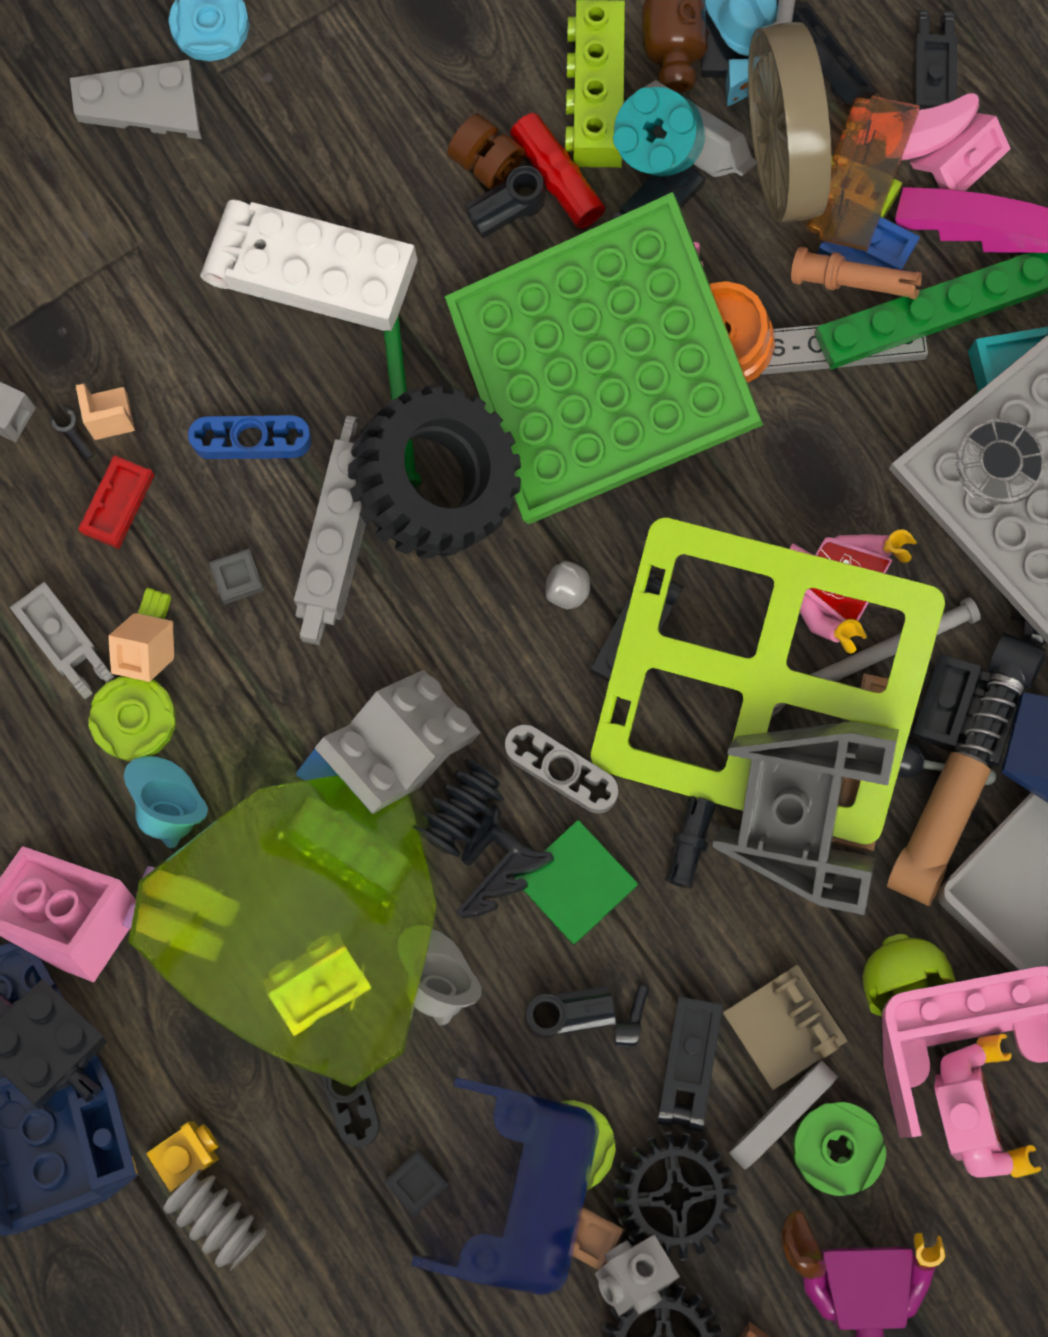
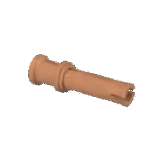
[791,247,922,299]

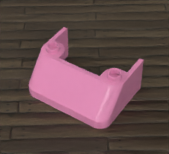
[882,966,1048,1138]

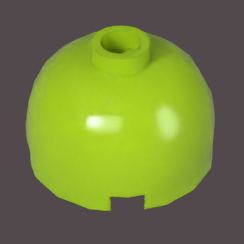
[862,934,956,1017]

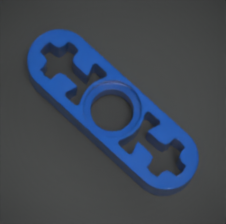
[188,415,312,459]

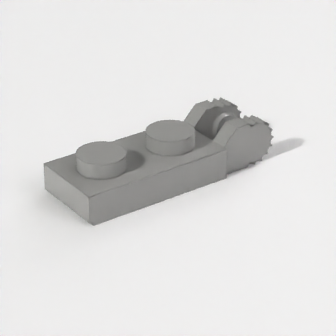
[10,582,114,699]

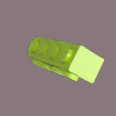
[565,0,625,168]

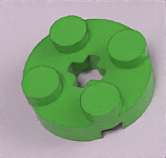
[792,1102,886,1196]

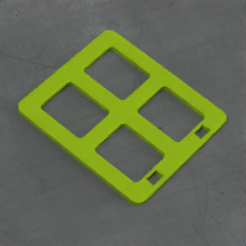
[591,518,945,844]

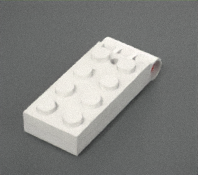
[200,200,418,331]

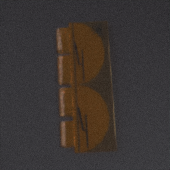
[806,96,920,251]

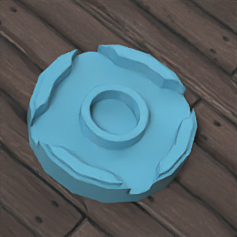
[168,0,250,61]

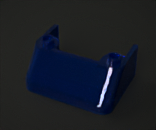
[411,1077,599,1295]

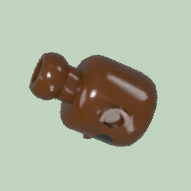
[642,0,709,93]

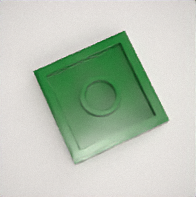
[514,820,638,946]

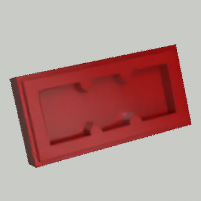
[78,455,155,549]

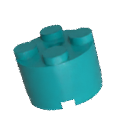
[613,87,705,177]

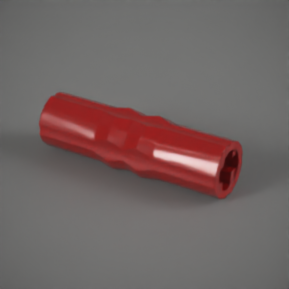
[510,113,606,229]

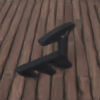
[457,805,555,919]

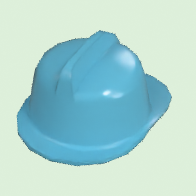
[705,0,778,56]
[123,756,208,848]

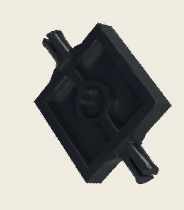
[0,979,107,1110]

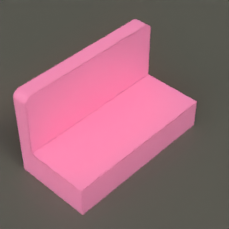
[910,113,1011,191]

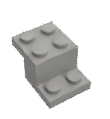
[315,670,481,814]

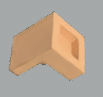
[76,383,135,440]
[108,613,174,682]

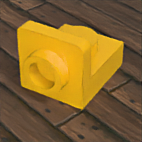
[146,1121,219,1192]

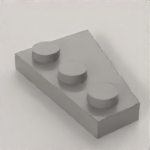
[70,60,201,139]

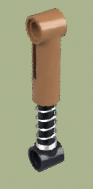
[887,633,1047,906]

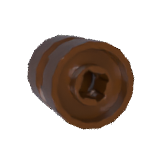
[447,113,525,190]

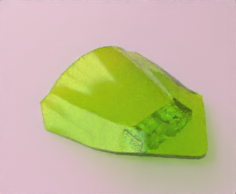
[128,775,437,1087]

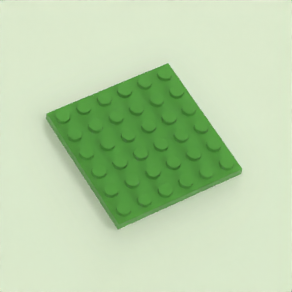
[445,192,764,525]

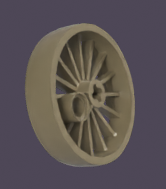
[748,22,831,222]

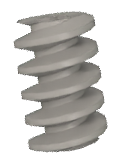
[163,1169,267,1271]

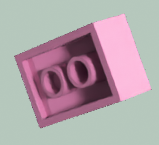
[0,846,138,982]

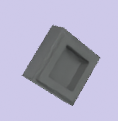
[209,549,265,605]

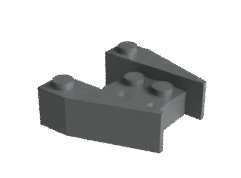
[712,721,899,915]

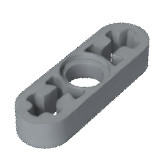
[505,725,618,813]
[728,1060,838,1170]

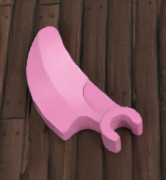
[852,93,979,161]

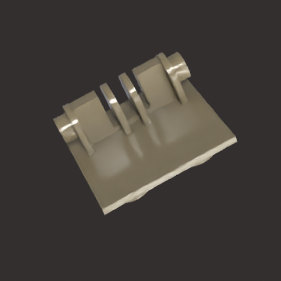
[723,964,847,1090]

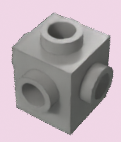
[595,1235,680,1316]

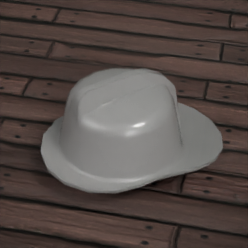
[397,927,482,1026]

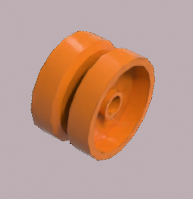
[710,281,775,382]

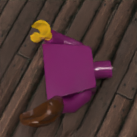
[781,1210,945,1337]

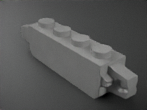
[294,416,366,646]

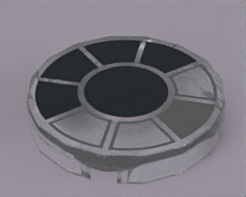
[955,419,1045,506]

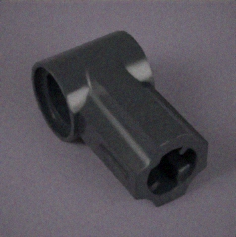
[464,166,545,239]
[524,986,616,1039]

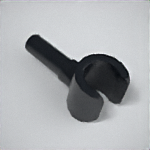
[50,404,95,460]
[615,985,649,1047]

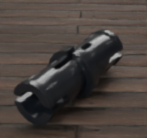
[665,796,716,889]

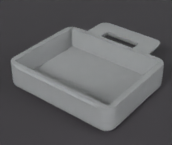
[937,792,1048,972]

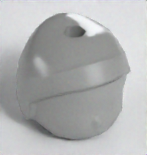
[545,561,590,609]

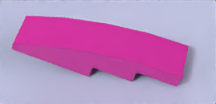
[895,187,1048,253]

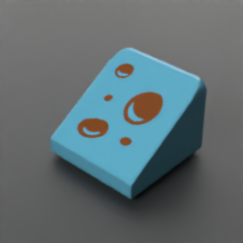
[726,59,749,106]

